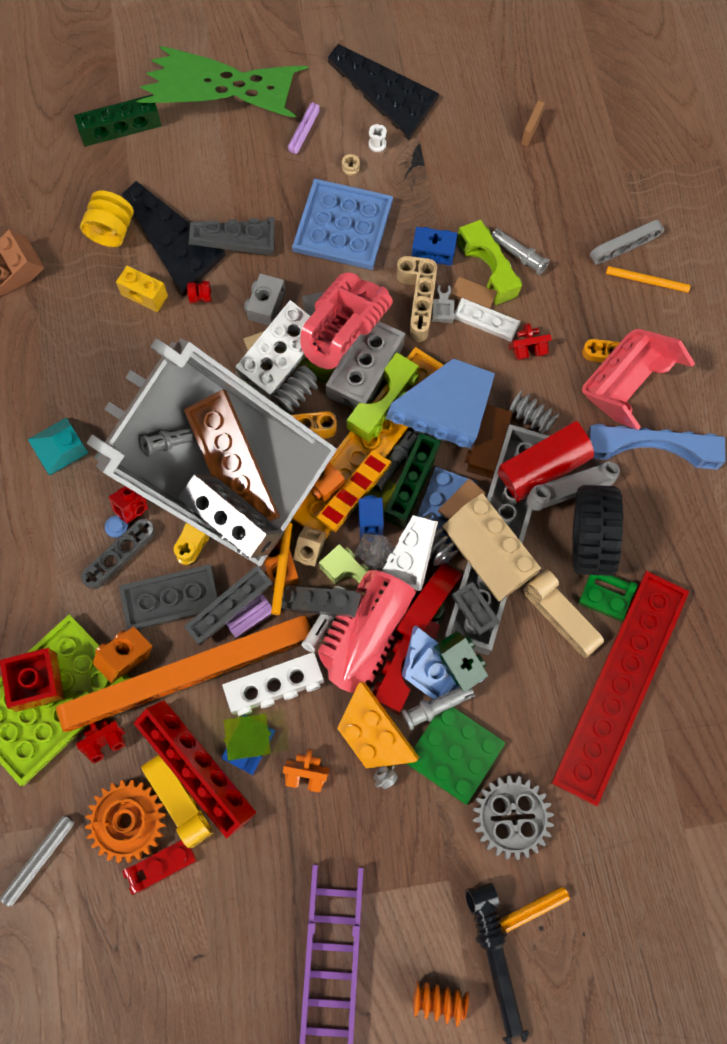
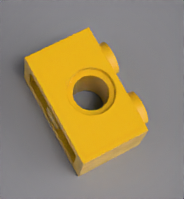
[116,266,168,312]

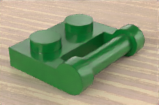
[578,575,637,622]

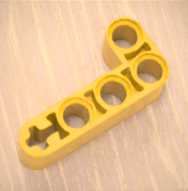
[141,755,214,848]

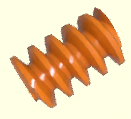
[412,980,469,1027]

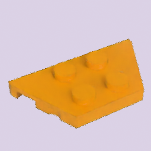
[337,681,420,769]

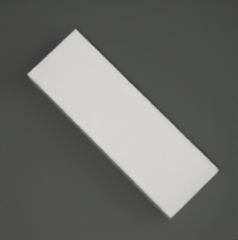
[454,298,520,342]

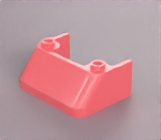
[582,329,695,430]

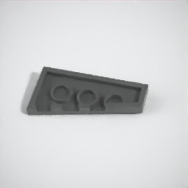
[189,217,274,256]

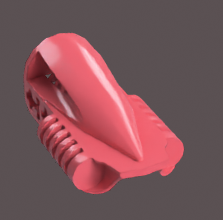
[300,272,393,369]
[318,570,416,693]

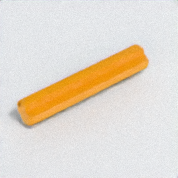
[500,887,570,932]

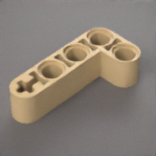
[396,256,437,342]
[523,569,604,658]

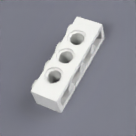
[222,652,324,717]

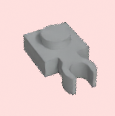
[432,285,454,323]

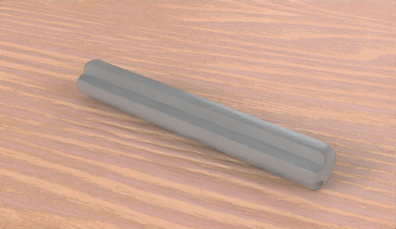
[0,815,75,907]

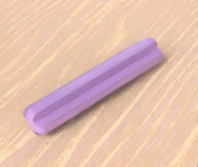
[288,102,320,154]

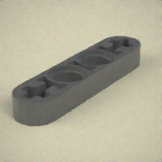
[81,519,155,590]

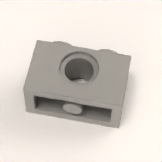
[244,273,286,326]

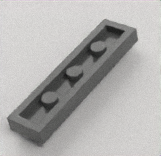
[184,565,273,646]
[281,586,361,618]

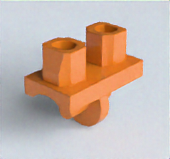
[282,749,330,793]

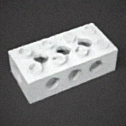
[235,300,320,400]

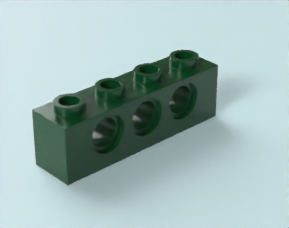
[74,94,162,147]
[384,433,441,529]

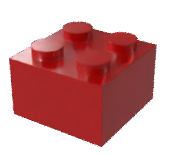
[0,648,65,712]

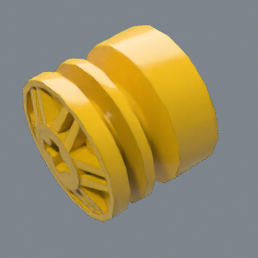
[80,190,134,247]

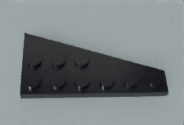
[328,44,439,140]
[122,181,226,297]

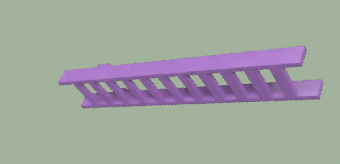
[300,865,363,1044]

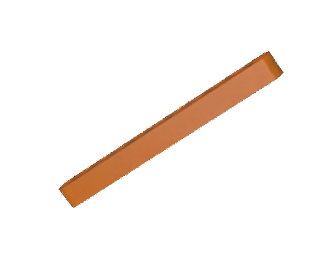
[55,616,312,732]

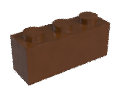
[464,404,513,479]

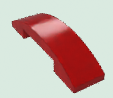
[396,563,463,639]

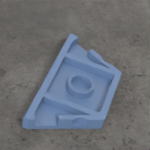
[402,625,484,699]

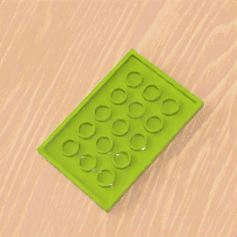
[0,614,131,787]

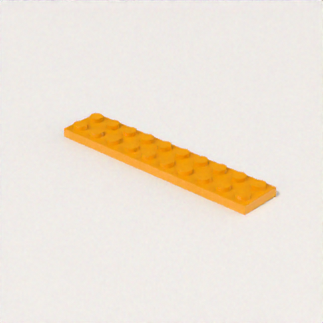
[291,347,444,540]

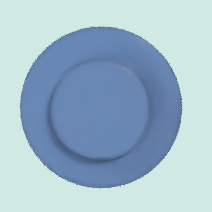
[105,516,128,538]

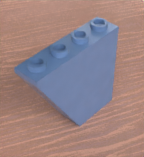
[386,359,495,449]

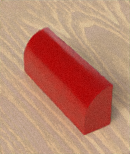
[497,421,594,503]

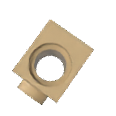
[293,526,326,567]

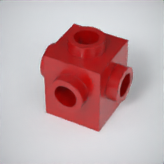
[109,486,148,524]

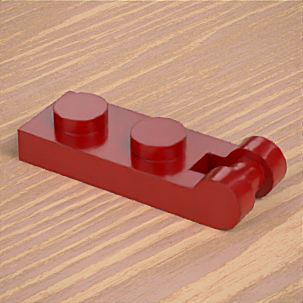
[121,840,197,896]

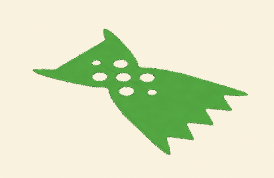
[136,46,309,117]

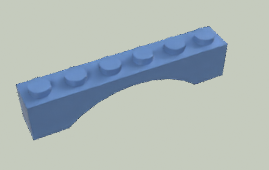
[586,424,725,470]

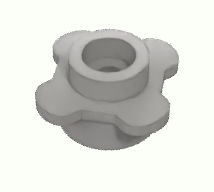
[374,765,398,789]

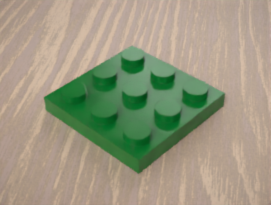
[405,707,506,805]

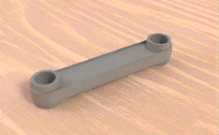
[527,461,620,511]

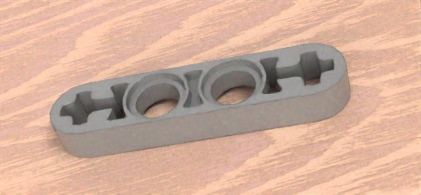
[590,220,664,265]

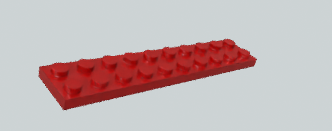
[551,571,690,807]

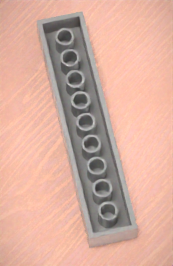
[444,424,549,656]

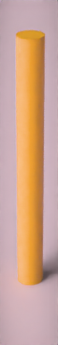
[606,266,691,293]
[271,523,293,615]

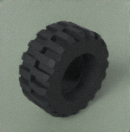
[572,485,623,576]

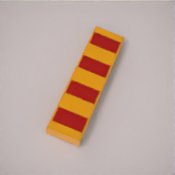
[317,450,392,533]

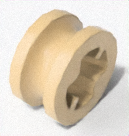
[342,154,360,176]

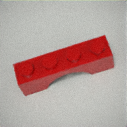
[372,621,441,715]

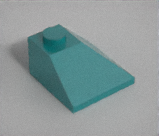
[27,417,88,476]

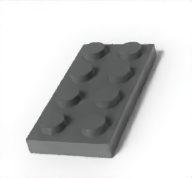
[119,564,218,630]

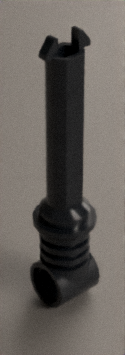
[465,882,529,1044]

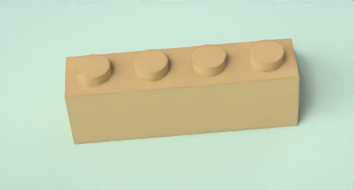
[442,493,541,602]

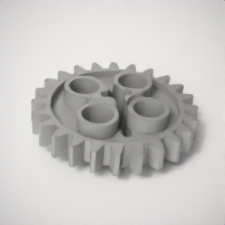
[472,776,554,860]

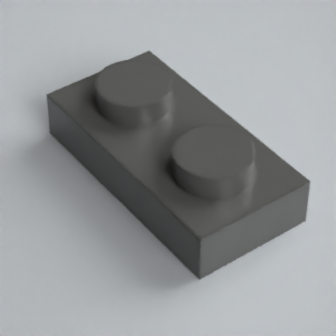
[452,582,500,636]

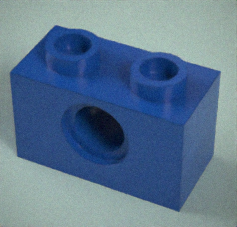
[359,495,384,539]

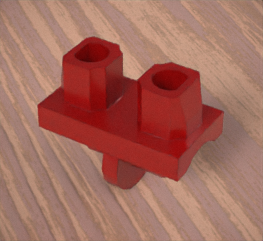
[508,323,552,361]
[76,720,126,764]

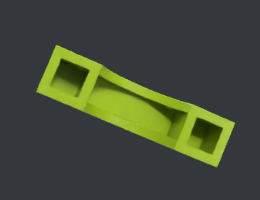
[456,220,522,305]
[347,352,419,442]

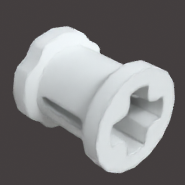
[369,124,387,152]

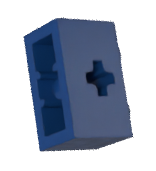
[411,227,457,266]

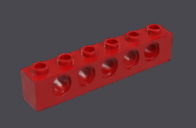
[133,700,257,839]

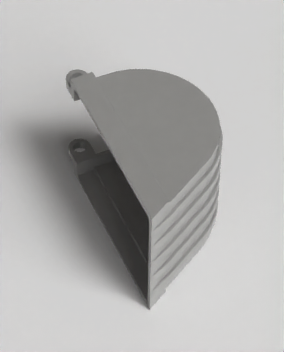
[86,338,337,567]

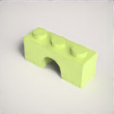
[319,544,385,611]

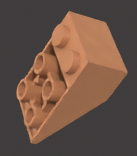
[0,229,44,297]

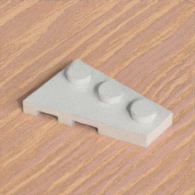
[381,515,438,591]

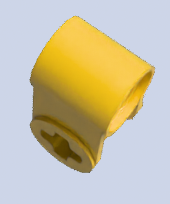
[174,523,210,566]

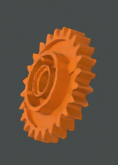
[85,780,167,863]

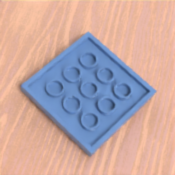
[292,179,393,270]

